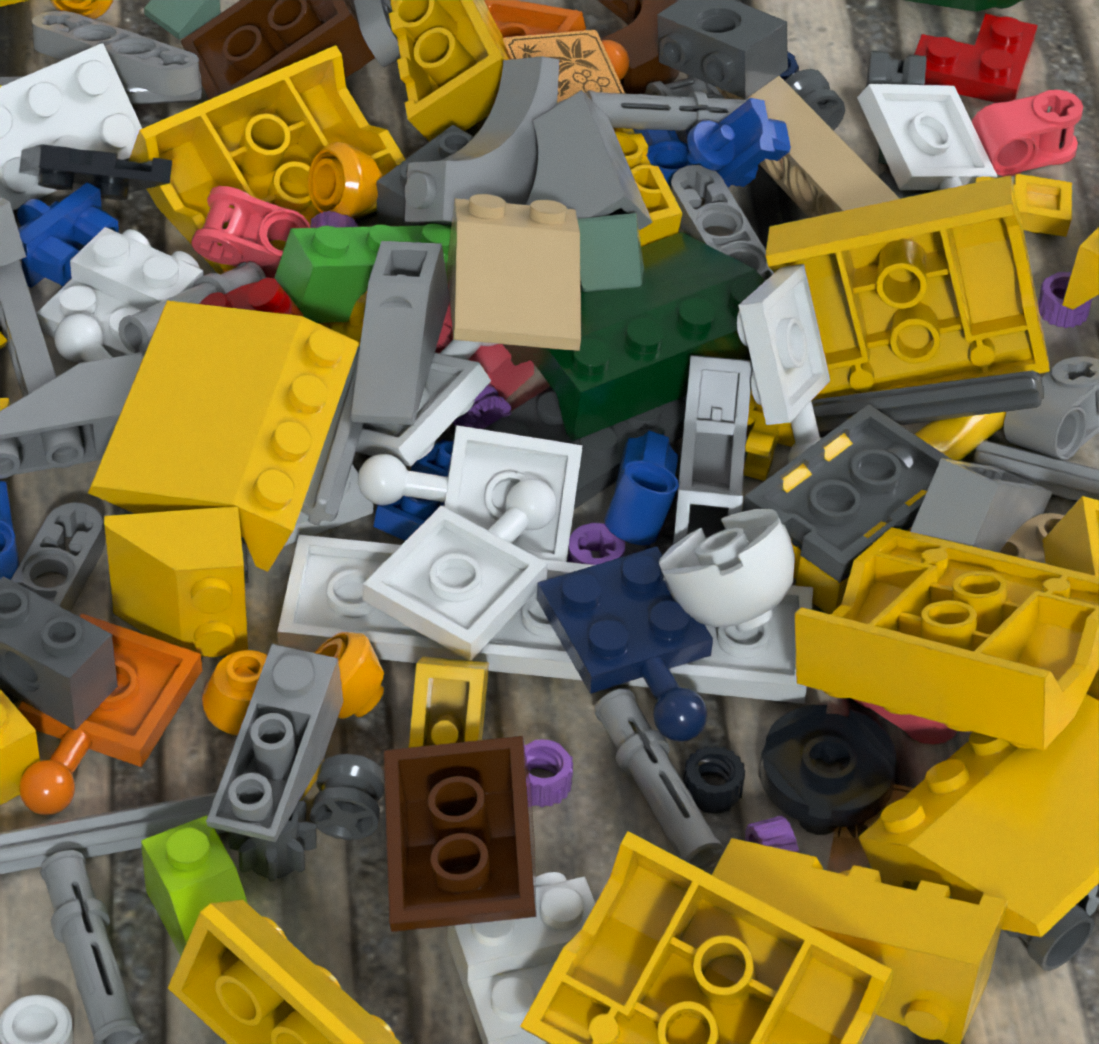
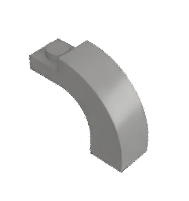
[673,355,753,545]

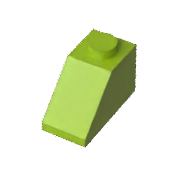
[141,815,248,956]

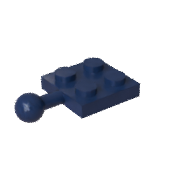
[537,546,713,742]

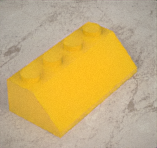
[168,900,402,1044]

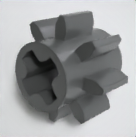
[228,800,317,882]

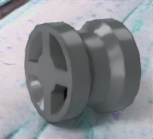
[785,69,845,131]
[310,754,385,840]

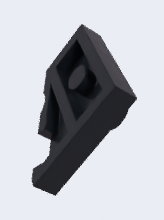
[19,144,172,200]

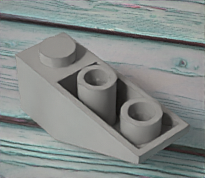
[351,241,450,425]
[0,353,143,479]
[206,644,343,842]

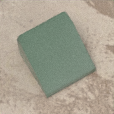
[144,0,221,40]
[577,213,644,292]

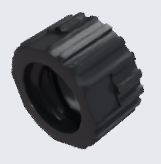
[683,746,745,813]

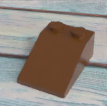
[181,0,375,100]
[384,736,537,932]

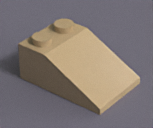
[447,194,581,351]

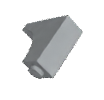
[404,56,559,226]
[526,90,652,230]
[910,458,1052,553]

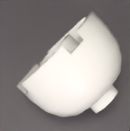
[659,509,795,631]

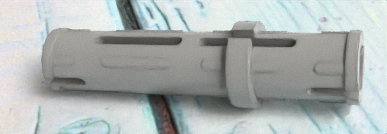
[585,90,750,135]
[118,261,266,353]
[594,689,723,870]
[40,850,141,1044]

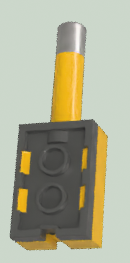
[742,404,1006,614]

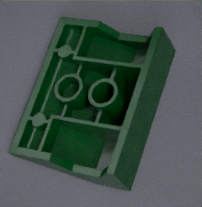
[502,232,765,442]

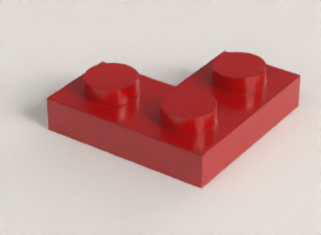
[914,14,1038,103]

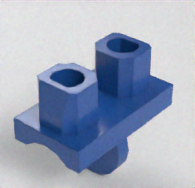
[687,98,791,198]
[17,182,119,288]

